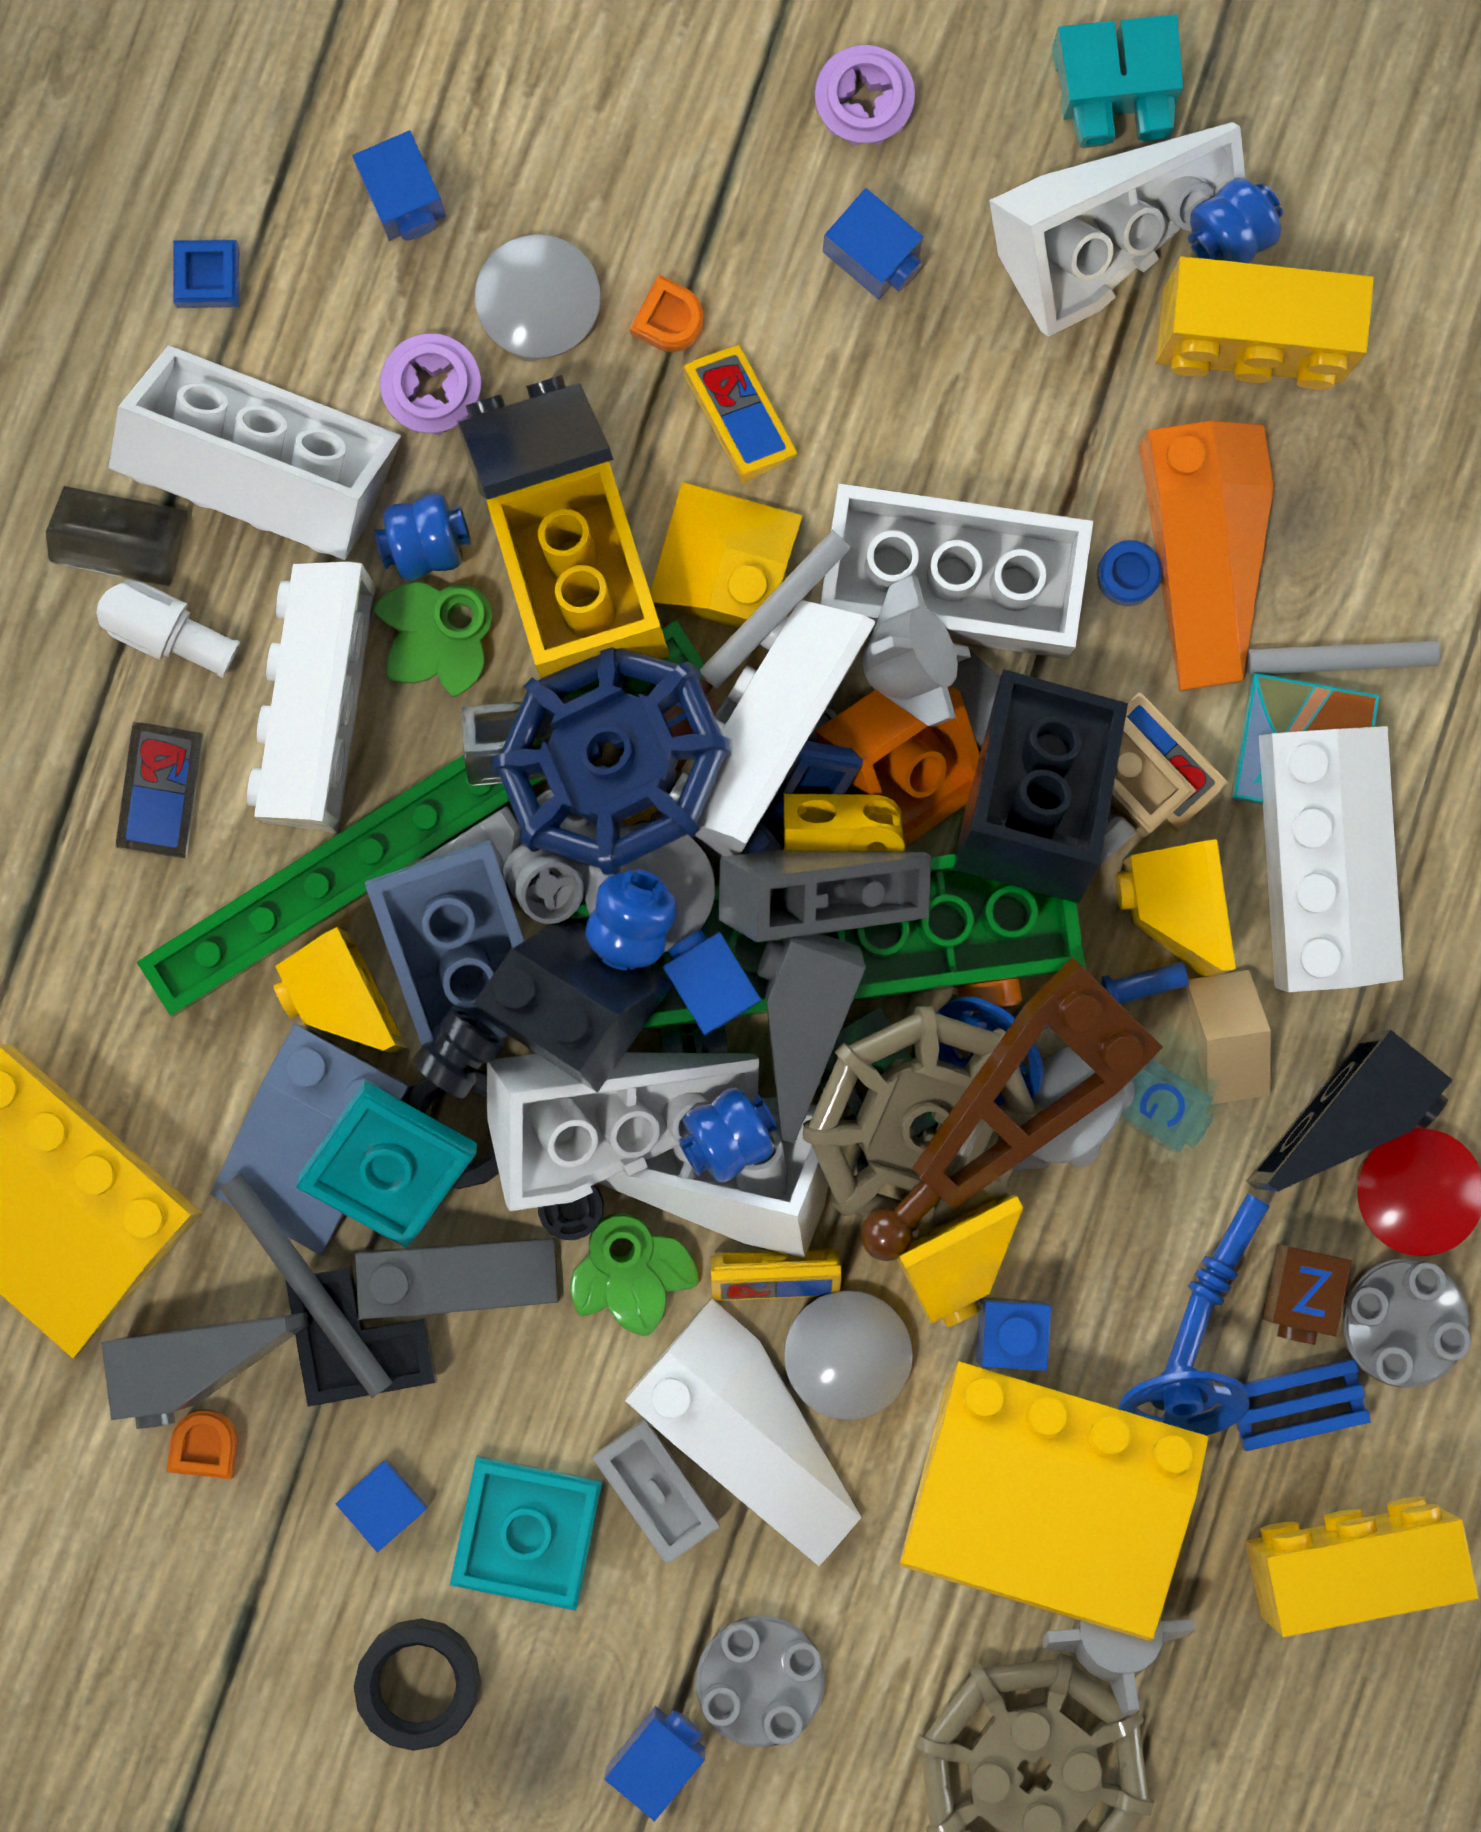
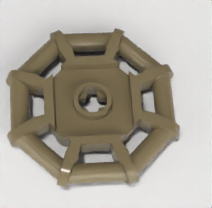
[803,1006,1041,1237]
[916,1653,1154,1832]

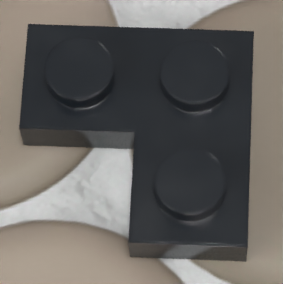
[285,1266,437,1407]

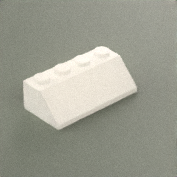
[108,345,401,560]
[247,562,376,833]
[669,600,876,861]
[1259,726,1403,992]

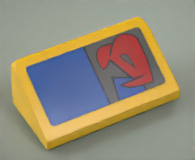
[683,344,798,485]
[710,1248,841,1301]

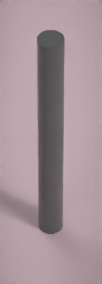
[220,1173,393,1398]

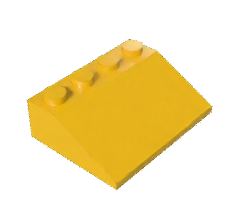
[0,1044,203,1359]
[899,1361,1209,1642]

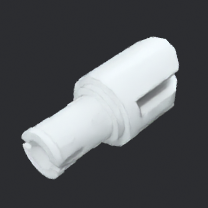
[96,580,241,678]

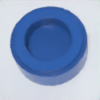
[1097,540,1162,606]

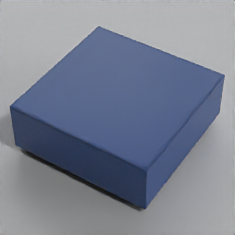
[173,240,240,308]
[335,1459,428,1553]

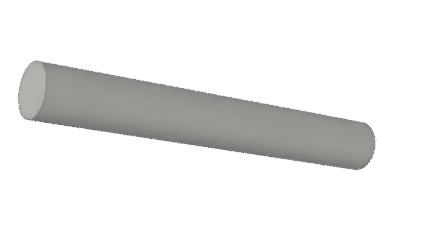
[699,530,851,689]
[1247,641,1440,675]

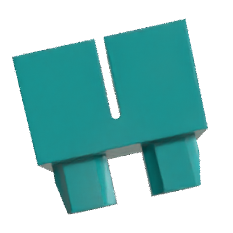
[1052,14,1183,148]

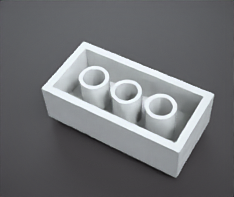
[820,483,1093,659]

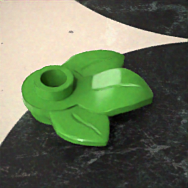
[373,582,493,697]
[570,1213,698,1336]

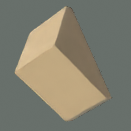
[1186,970,1271,1105]

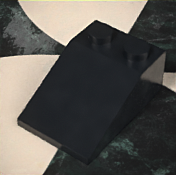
[456,375,613,500]
[953,669,1128,904]
[1246,1030,1453,1192]

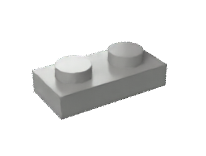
[592,1419,720,1565]

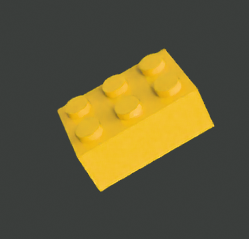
[1155,256,1374,390]
[486,461,670,678]
[1245,1497,1479,1637]

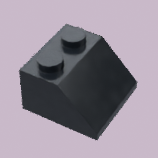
[473,918,673,1093]

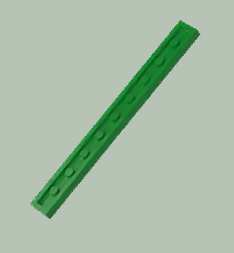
[137,619,706,1017]

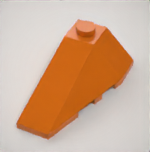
[1138,420,1274,692]

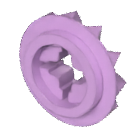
[815,45,915,146]
[380,333,481,436]

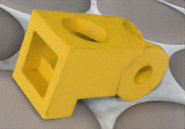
[784,794,905,852]

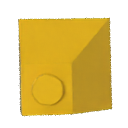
[650,482,803,629]
[1115,839,1236,977]
[273,927,408,1054]
[897,1194,1023,1327]

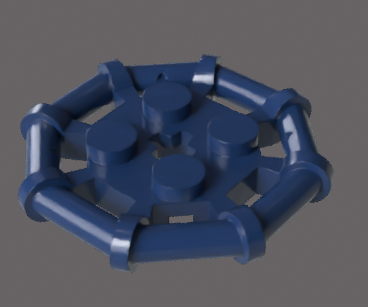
[492,647,732,876]

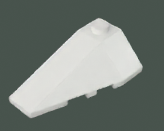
[989,122,1246,337]
[487,1053,759,1211]
[598,1097,828,1258]
[625,1298,862,1566]

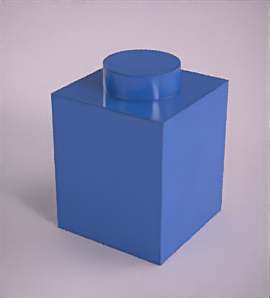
[352,130,446,241]
[822,188,924,300]
[663,930,761,1036]
[976,1297,1051,1371]
[604,1706,705,1822]

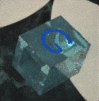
[1119,1059,1213,1153]

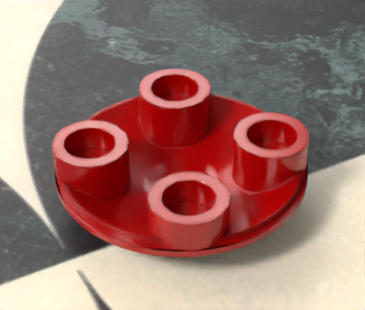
[1356,1128,1481,1256]

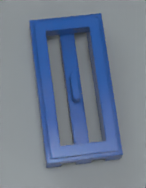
[1236,1358,1371,1451]

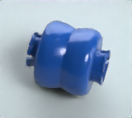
[1188,178,1283,263]
[374,493,472,581]
[585,870,677,970]
[678,1087,778,1182]

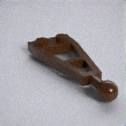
[861,957,1163,1261]

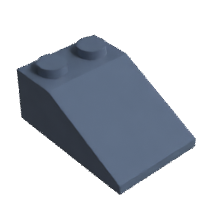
[364,840,524,1046]
[210,1024,413,1256]

